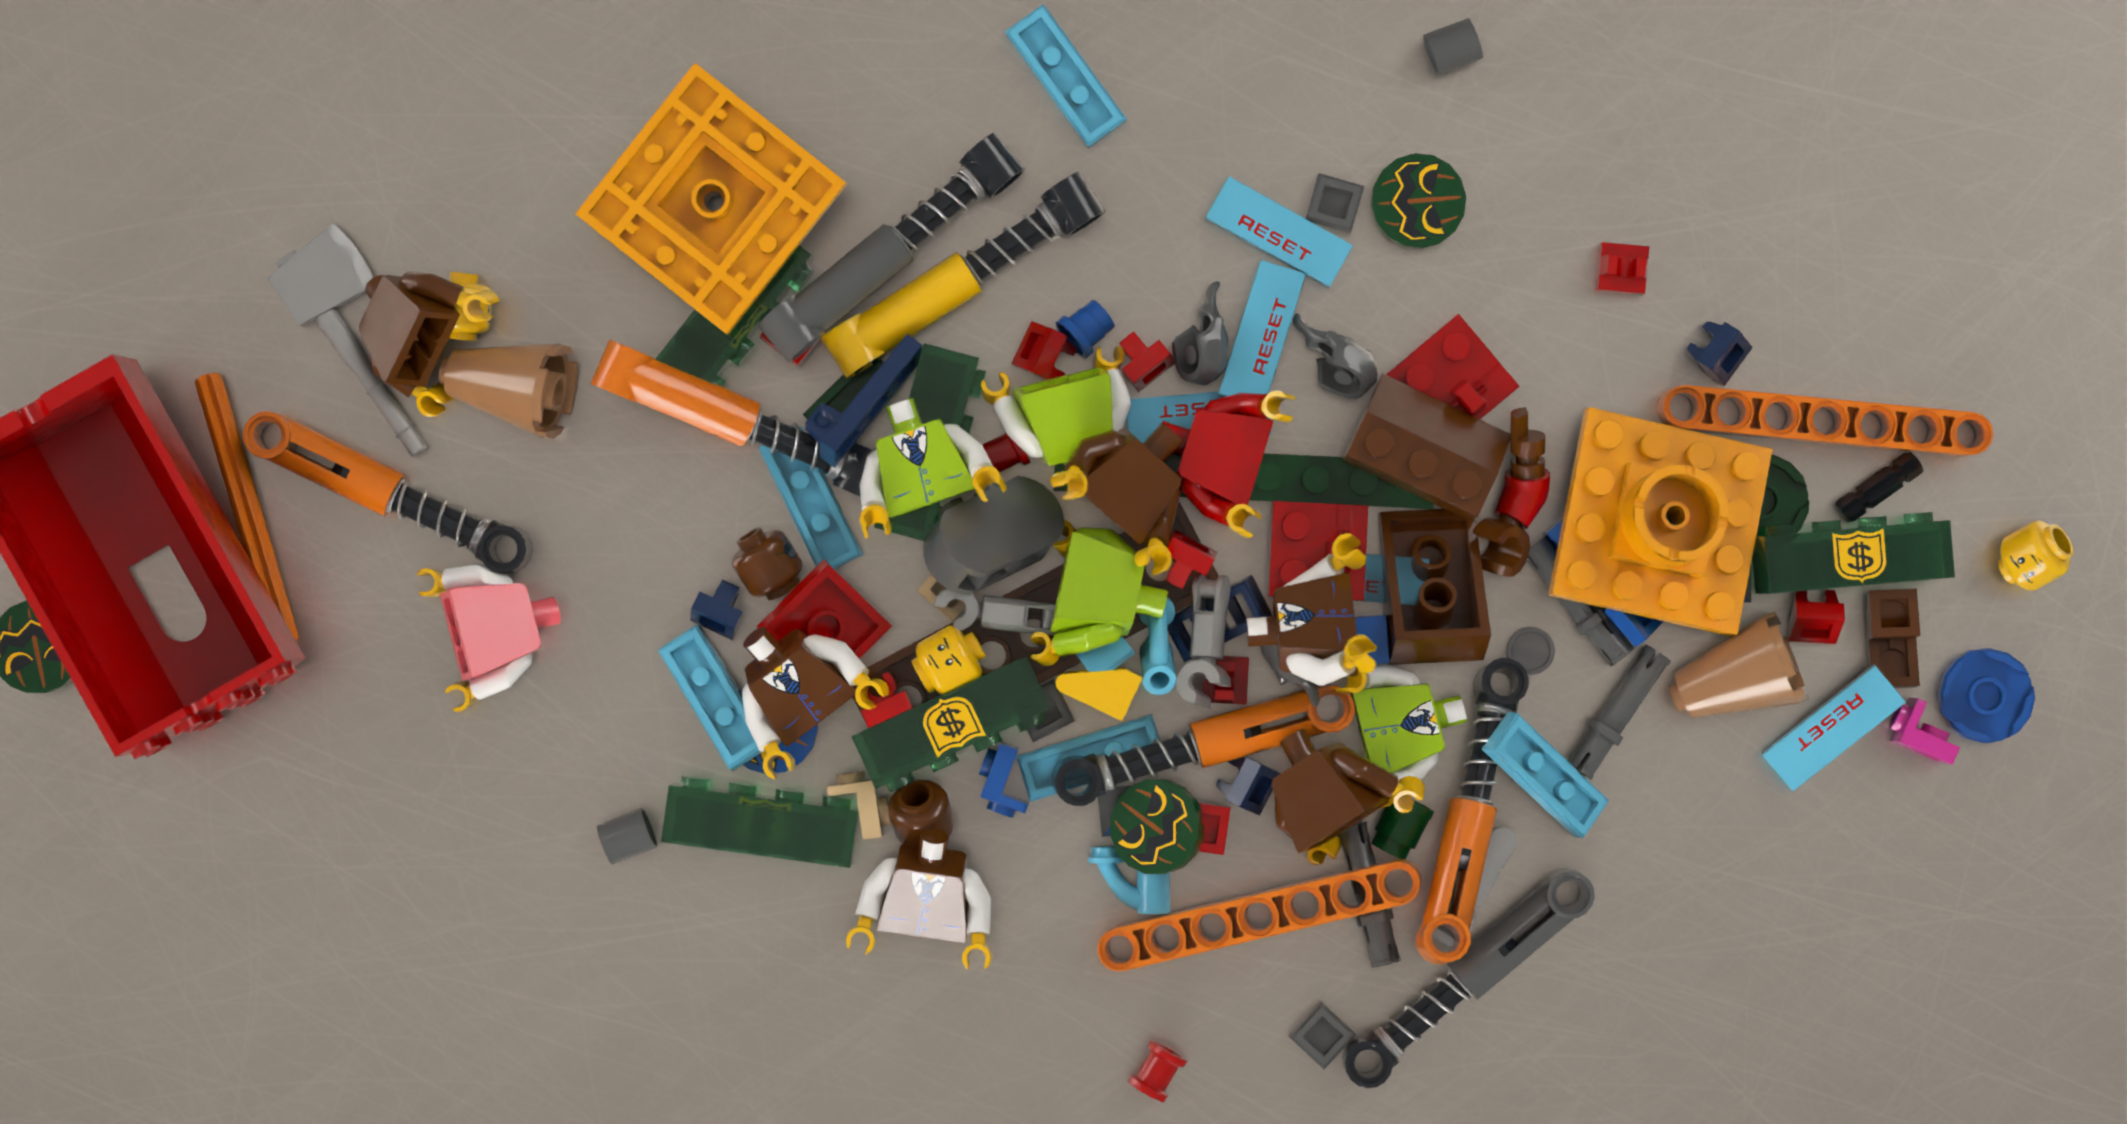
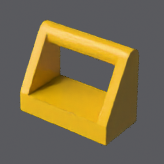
[1055,667,1143,721]

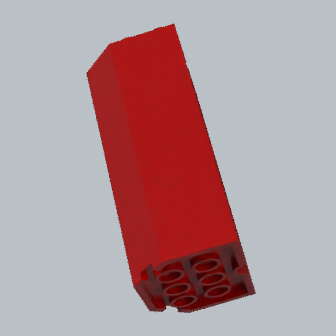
[0,354,306,760]

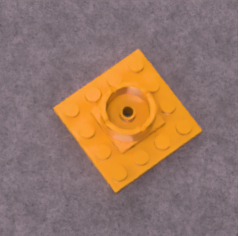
[575,63,847,335]
[1548,407,1773,637]

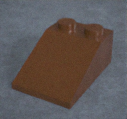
[1379,509,1491,665]

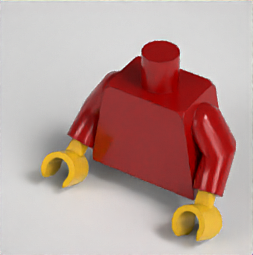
[1163,391,1295,538]

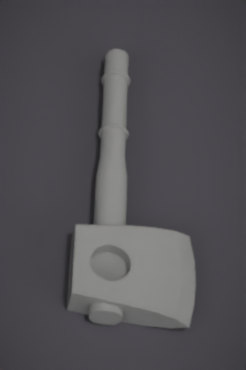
[267,223,427,457]

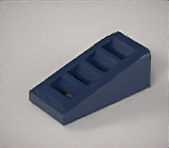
[1167,575,1272,662]

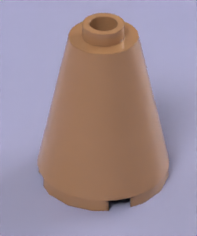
[439,344,578,439]
[1669,611,1809,718]

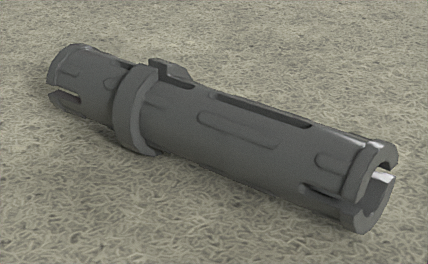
[1527,536,1635,667]
[1567,645,1671,780]
[1339,821,1401,968]

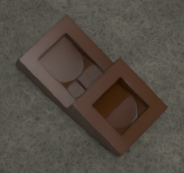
[1866,588,1920,688]

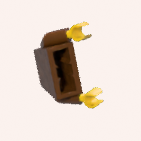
[359,271,499,417]
[1050,422,1183,575]
[1272,729,1425,865]

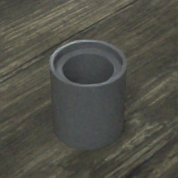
[1423,18,1483,75]
[597,808,657,865]

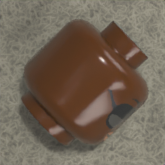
[732,527,802,601]
[888,779,955,849]

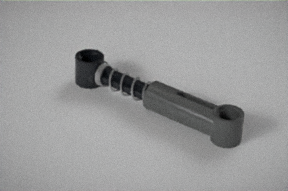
[758,132,1026,363]
[1342,868,1595,1088]

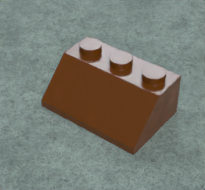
[1342,373,1510,521]

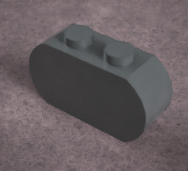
[923,476,1064,595]

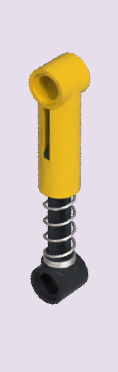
[821,171,1106,379]

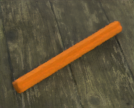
[194,372,299,641]

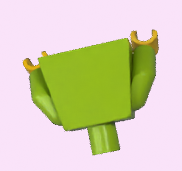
[1030,521,1168,666]

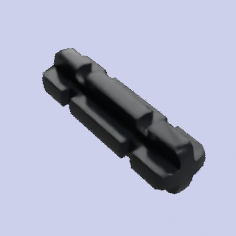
[1835,452,1924,522]

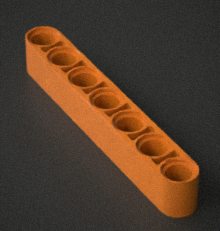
[1656,385,1993,457]
[1097,859,1422,971]

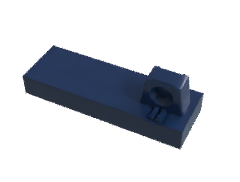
[805,334,922,468]

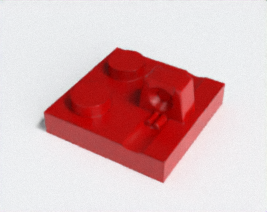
[1386,314,1520,419]
[1268,501,1369,601]
[756,559,892,659]

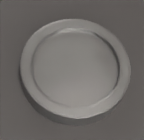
[1506,627,1555,675]

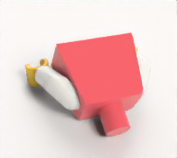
[417,564,560,712]

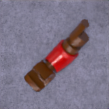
[1472,407,1550,577]

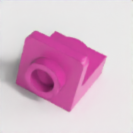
[1889,697,1960,765]

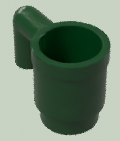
[1360,800,1435,860]

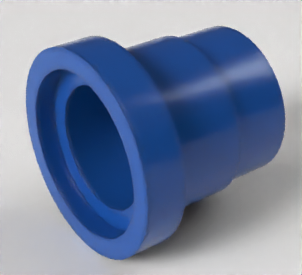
[1055,300,1115,359]

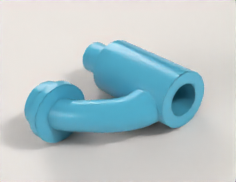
[1139,597,1176,695]
[1088,846,1170,914]

